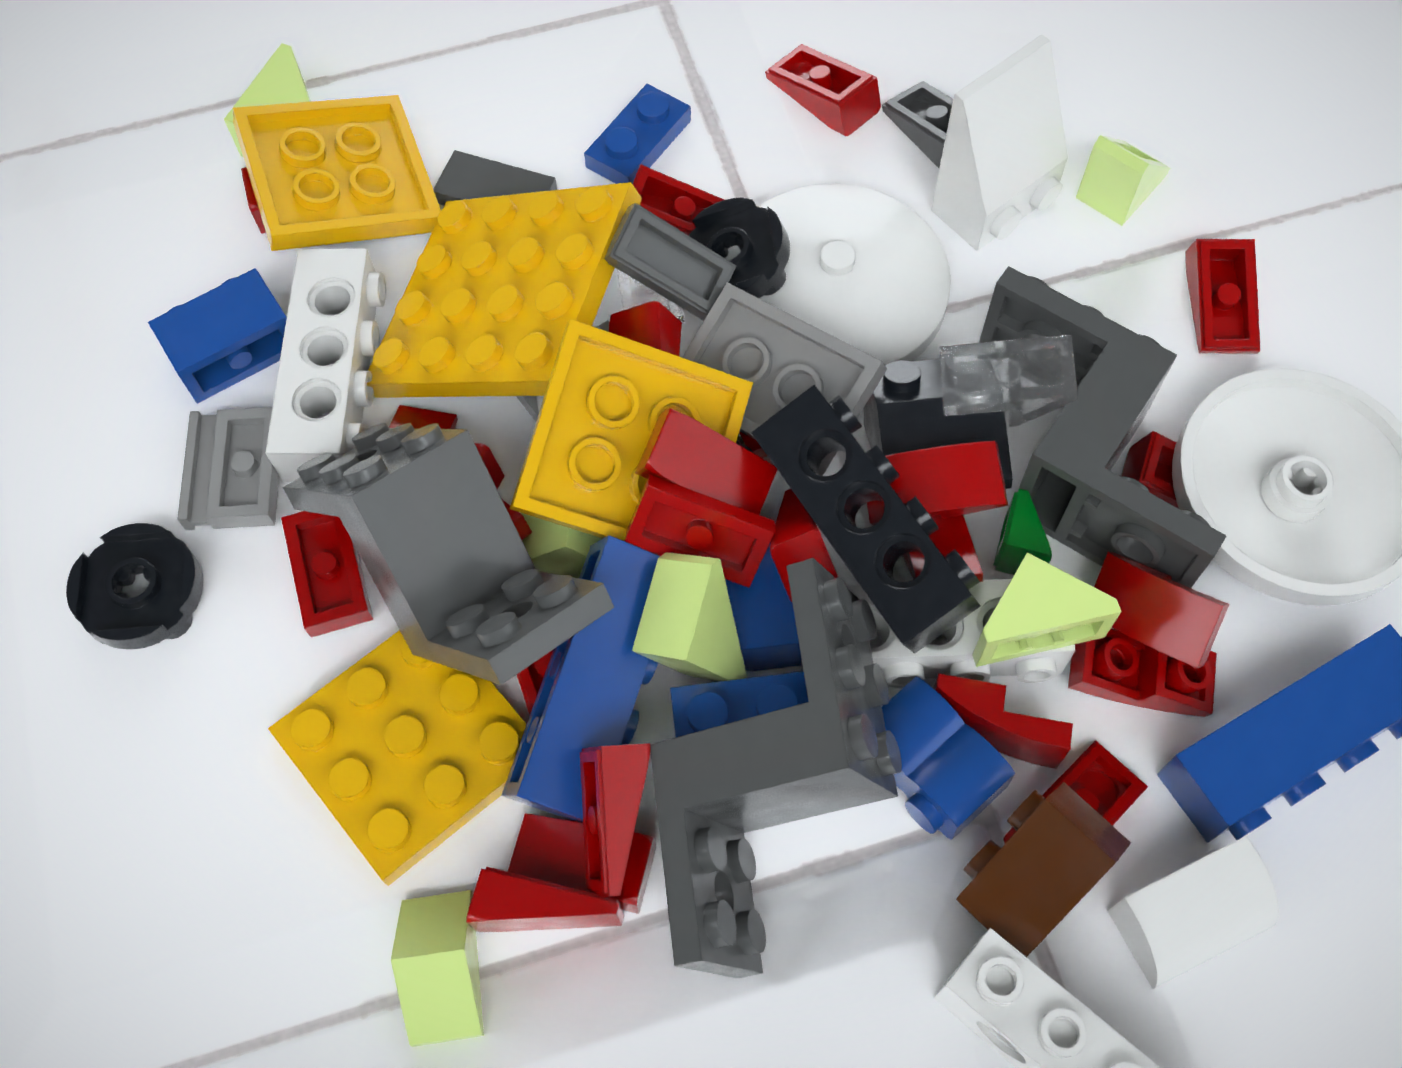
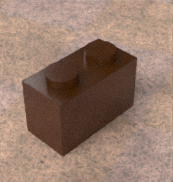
[956,782,1131,957]

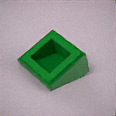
[993,488,1052,575]

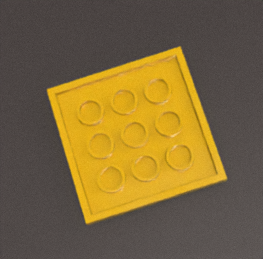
[367,182,642,398]

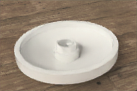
[725,184,951,364]
[1172,368,1402,606]

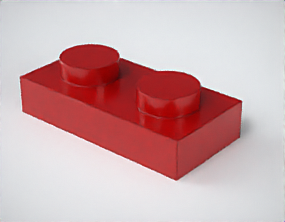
[624,474,775,588]
[281,511,374,638]

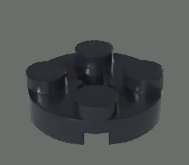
[688,197,790,298]
[66,523,203,650]

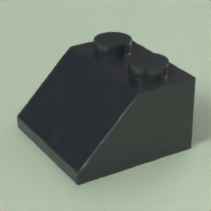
[863,353,1013,489]

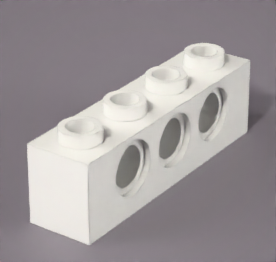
[265,249,386,482]
[801,579,1075,688]
[934,928,1161,1068]

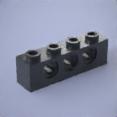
[751,385,981,653]

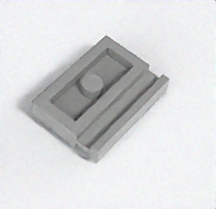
[177,407,279,530]

